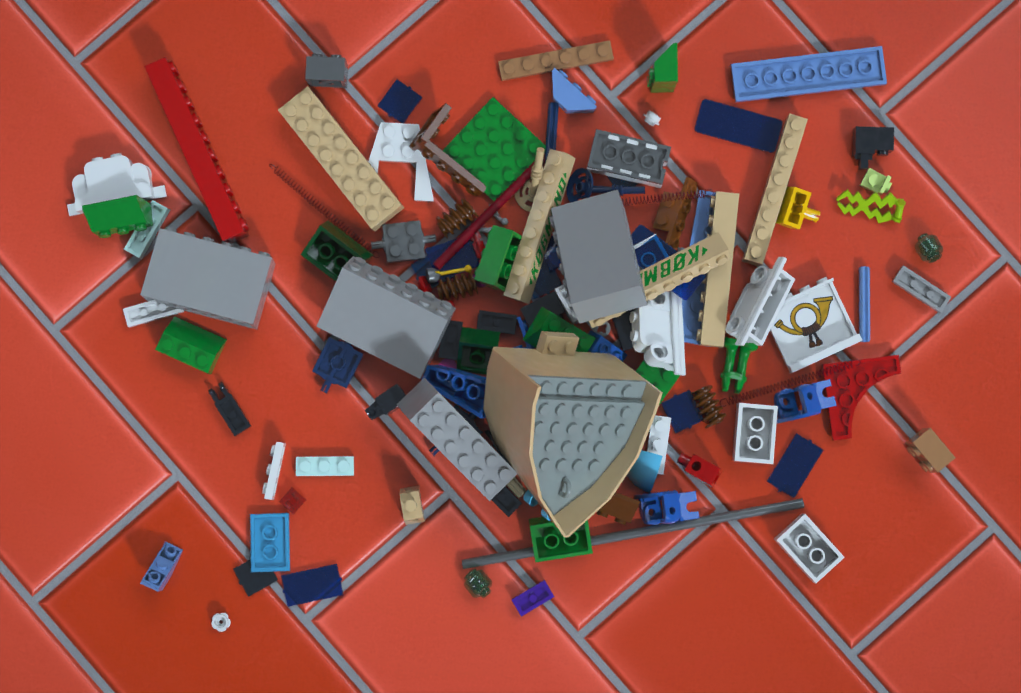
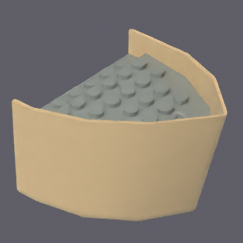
[483,331,663,538]

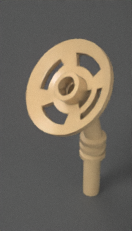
[515,147,545,212]

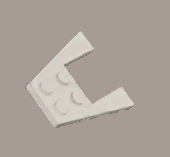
[368,122,434,202]

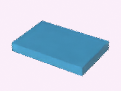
[250,513,290,572]

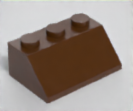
[596,492,640,525]

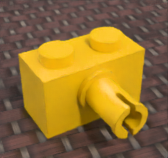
[776,187,820,229]

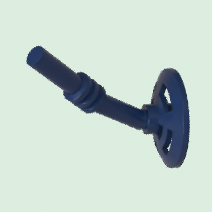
[567,168,645,203]

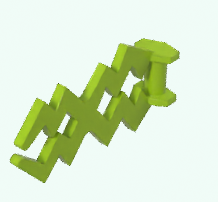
[836,189,906,223]

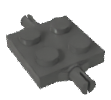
[371,220,436,263]

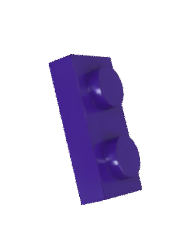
[511,580,554,617]

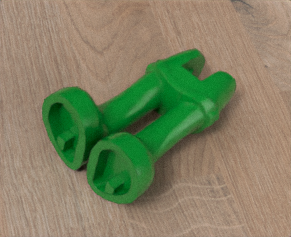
[720,337,758,394]

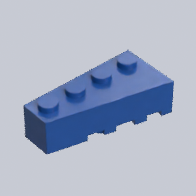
[421,365,486,418]

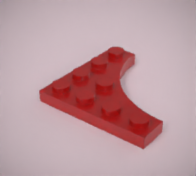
[822,355,901,441]

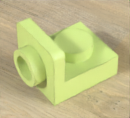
[859,168,892,196]

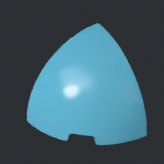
[627,450,663,493]

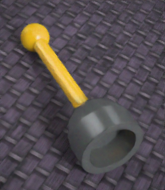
[425,265,472,284]

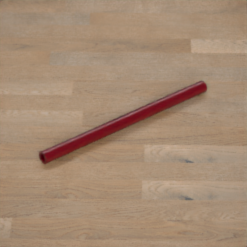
[433,159,545,270]

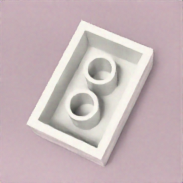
[732,403,778,464]
[774,513,845,583]

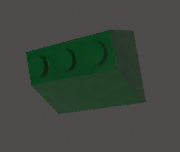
[301,220,373,281]

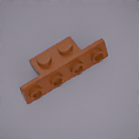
[653,177,697,254]

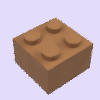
[905,428,956,473]

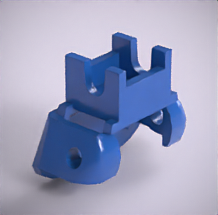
[774,379,837,424]
[634,490,699,525]

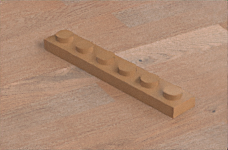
[498,40,614,81]

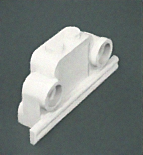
[67,153,167,216]
[725,257,795,346]
[629,284,686,376]

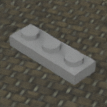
[892,265,951,313]

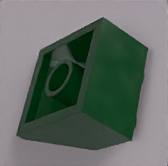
[457,327,500,375]

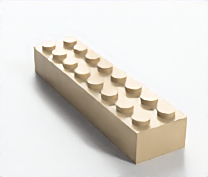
[278,86,405,231]

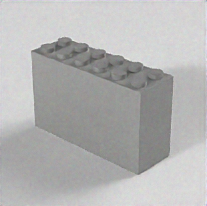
[549,190,648,324]
[140,227,276,330]
[316,256,456,379]
[396,378,517,501]

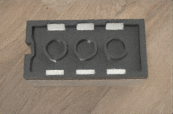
[587,129,671,188]

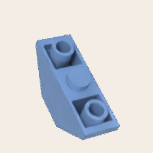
[552,68,597,114]
[140,542,183,592]

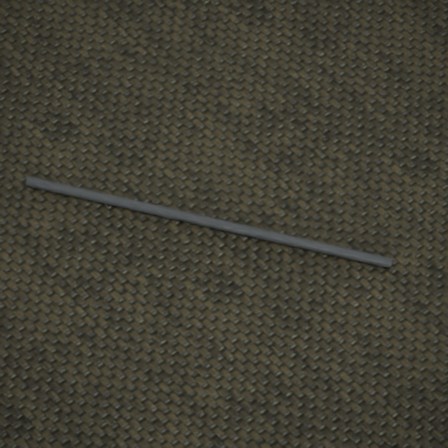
[462,498,804,569]

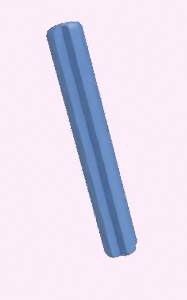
[859,266,870,342]

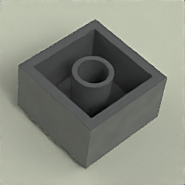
[305,54,348,88]

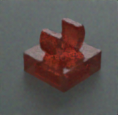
[279,487,306,514]

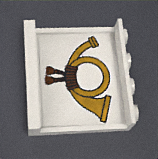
[770,277,862,373]

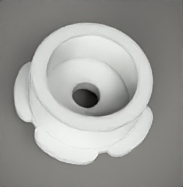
[644,110,661,127]
[211,612,231,632]

